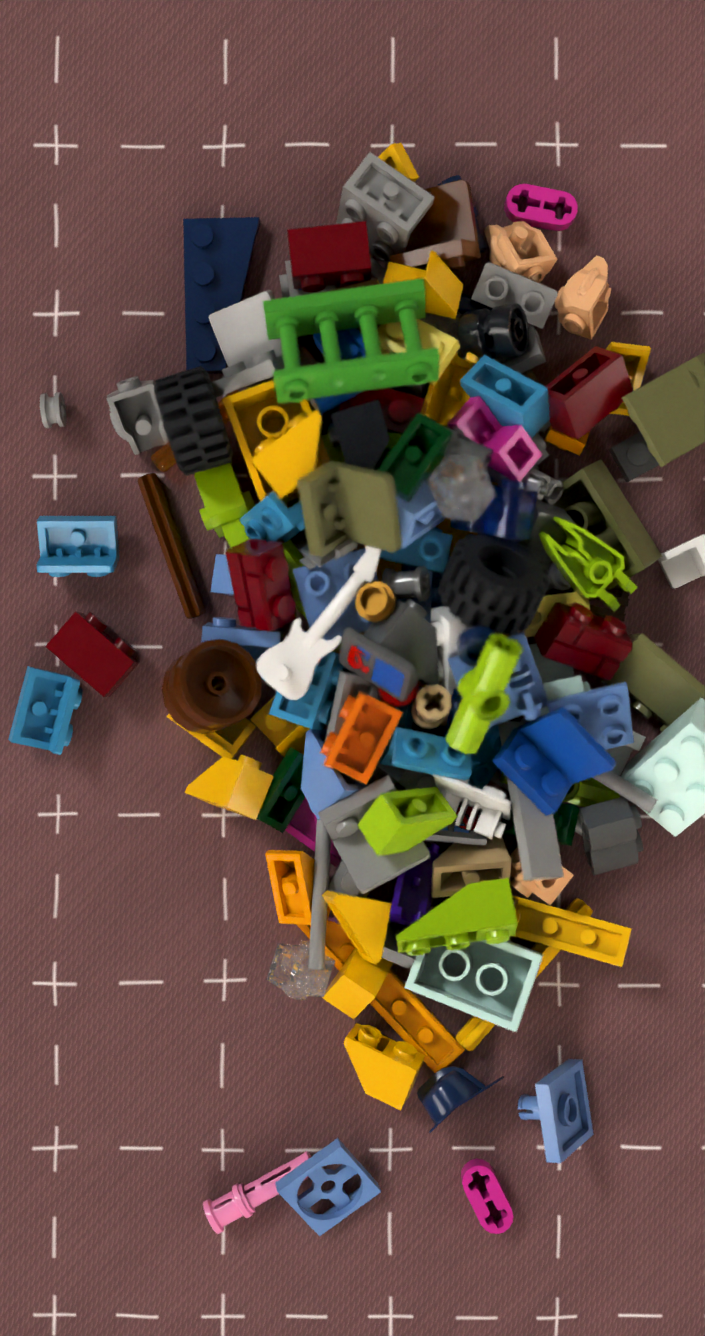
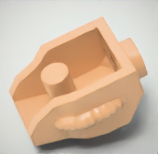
[484,221,558,283]
[555,255,611,340]

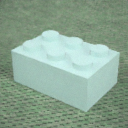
[621,698,705,837]
[404,940,544,1032]

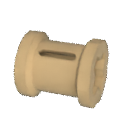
[411,685,452,730]

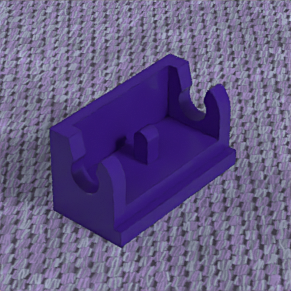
[389,844,441,926]

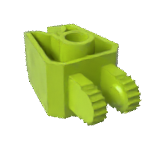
[194,463,256,548]
[539,516,638,612]

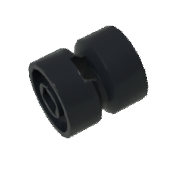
[458,303,529,359]

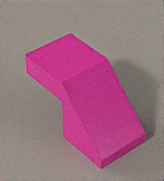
[447,396,543,482]

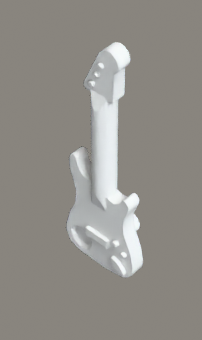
[257,545,382,700]

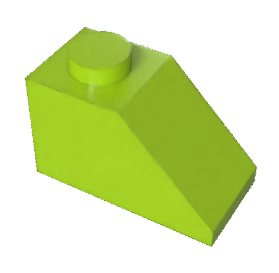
[358,787,458,856]

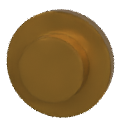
[355,581,396,622]

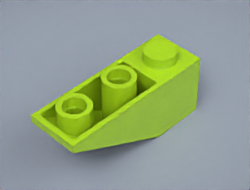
[396,878,518,956]

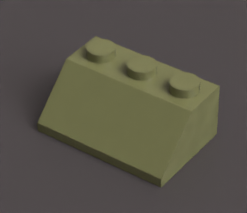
[537,459,662,602]
[601,633,705,732]

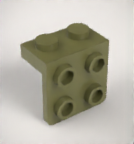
[297,461,402,558]

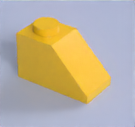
[185,755,274,820]

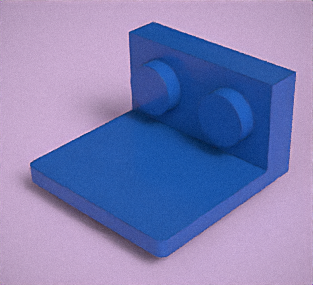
[492,708,616,816]

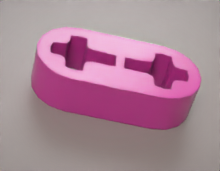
[504,184,578,231]
[461,1159,513,1234]

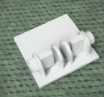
[434,774,511,839]

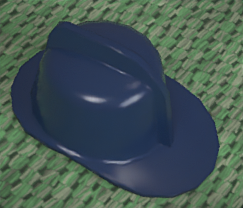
[417,1067,504,1133]

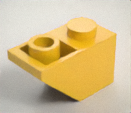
[251,409,323,503]
[343,1023,426,1111]

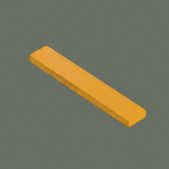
[296,905,465,1073]

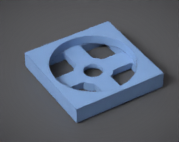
[275,1138,381,1236]

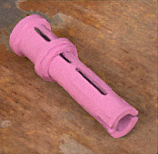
[203,1151,311,1234]

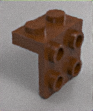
[390,180,481,270]

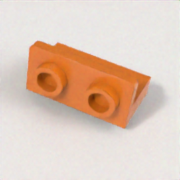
[320,691,403,785]

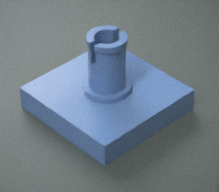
[518,1059,593,1163]

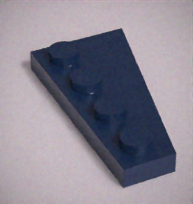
[183,217,260,374]

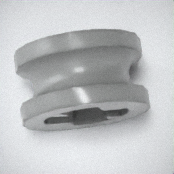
[40,392,67,428]

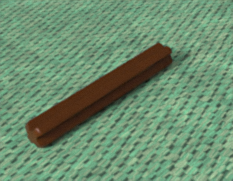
[138,473,206,619]

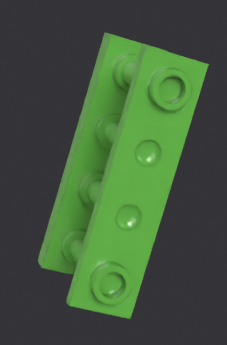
[263,278,439,403]

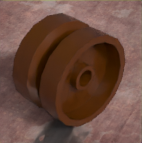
[162,639,262,734]

